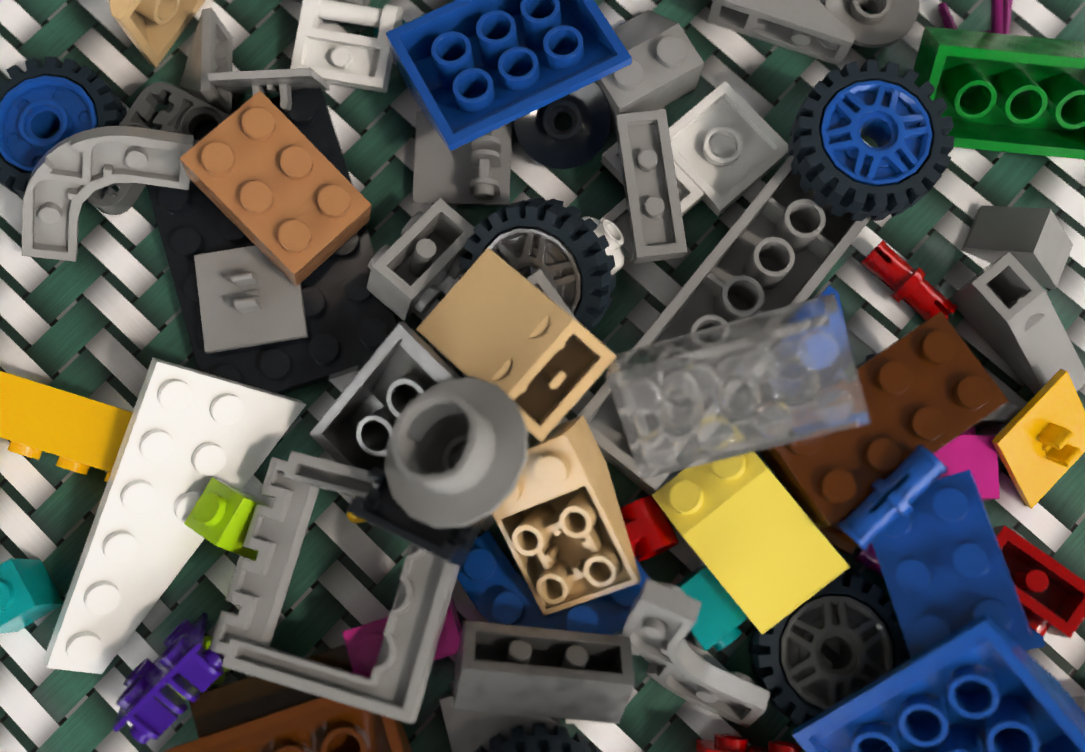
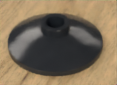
[514,82,611,169]

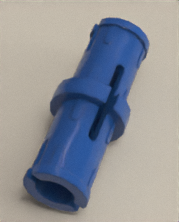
[837,444,947,551]

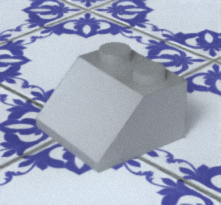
[595,10,704,133]

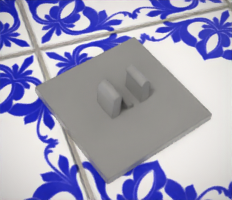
[207,68,329,111]
[194,245,308,354]

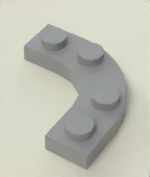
[22,126,194,262]
[623,579,771,728]

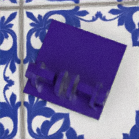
[112,612,225,744]

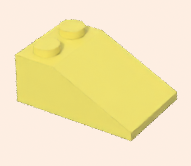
[652,429,850,634]

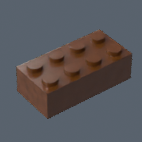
[752,312,1009,527]

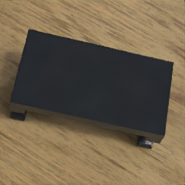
[346,467,487,567]

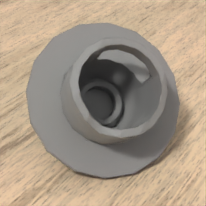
[385,377,528,528]

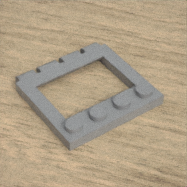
[209,451,460,724]

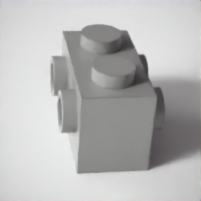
[366,198,475,321]

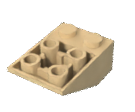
[416,248,617,442]
[492,415,641,616]

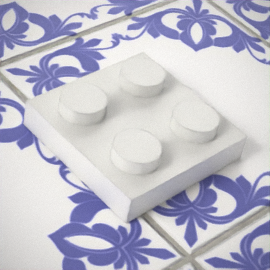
[669,81,789,216]

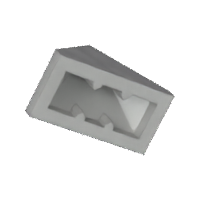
[179,8,233,115]

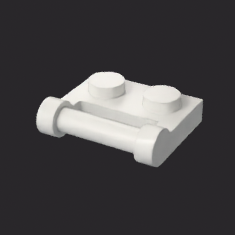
[290,0,403,93]

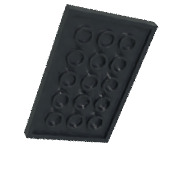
[146,88,398,395]

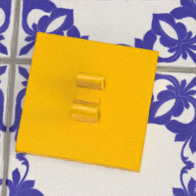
[992,369,1085,509]

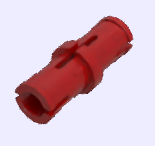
[860,240,958,321]

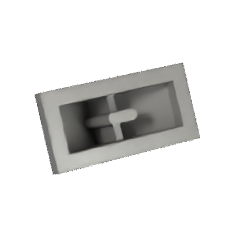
[962,205,1073,290]

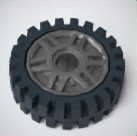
[459,198,616,332]

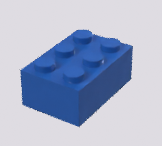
[872,469,1033,659]

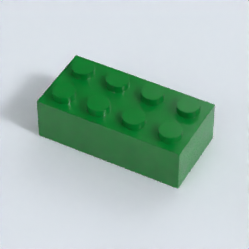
[913,26,1085,160]

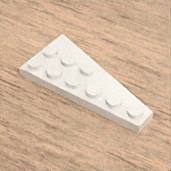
[44,358,306,674]

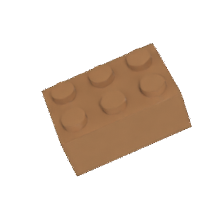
[180,91,372,287]

